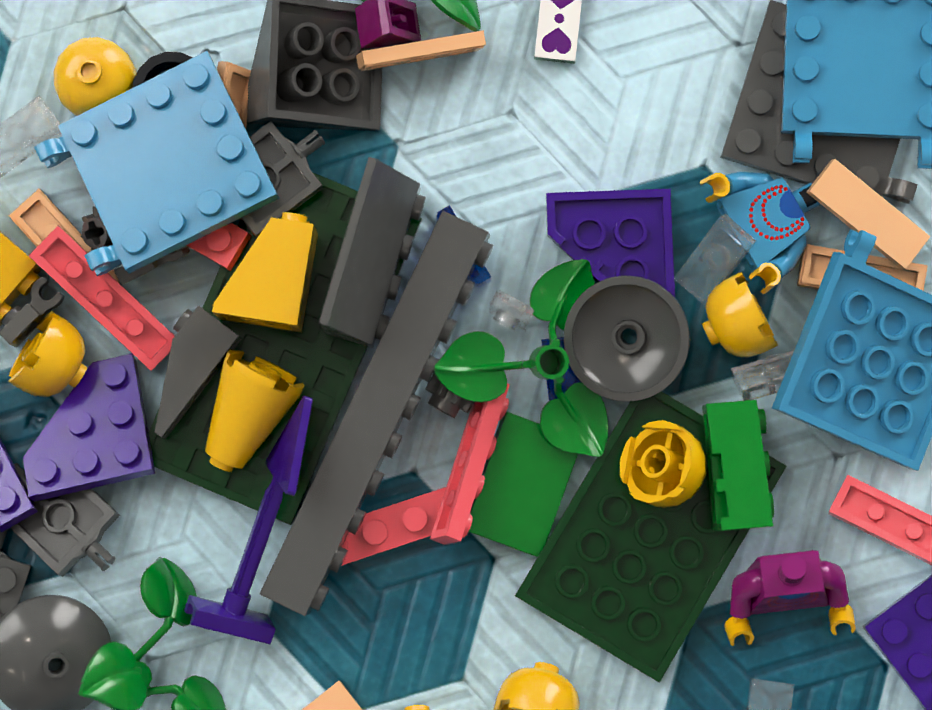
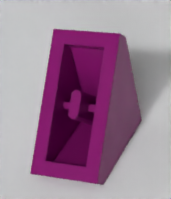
[355,0,421,49]

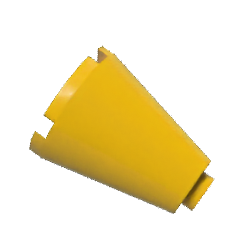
[205,350,305,472]

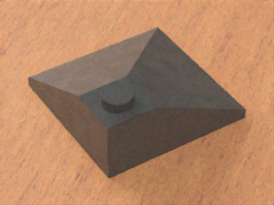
[247,0,382,131]

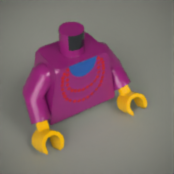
[724,550,856,646]

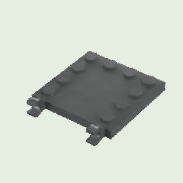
[720,0,918,204]

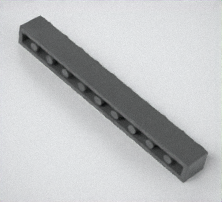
[259,210,493,616]

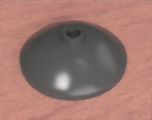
[564,275,690,402]
[0,595,111,710]

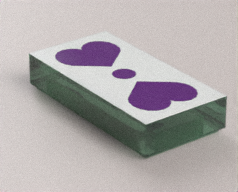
[534,0,582,64]

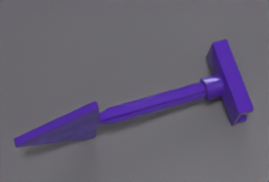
[184,396,313,645]

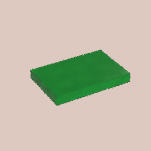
[469,412,578,557]

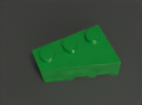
[702,400,774,531]

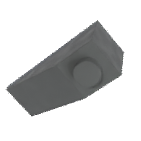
[155,305,242,439]

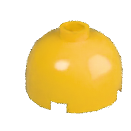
[53,37,136,116]
[702,272,778,357]
[8,311,87,397]
[620,420,706,508]
[493,662,580,710]

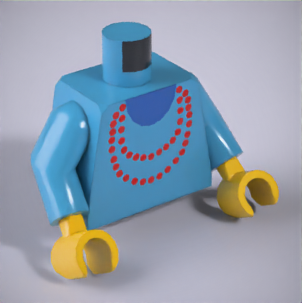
[700,172,821,294]

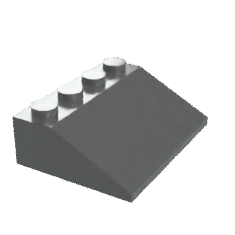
[319,157,426,348]

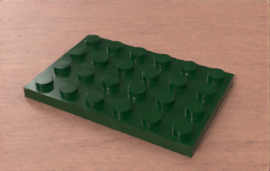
[515,391,787,683]

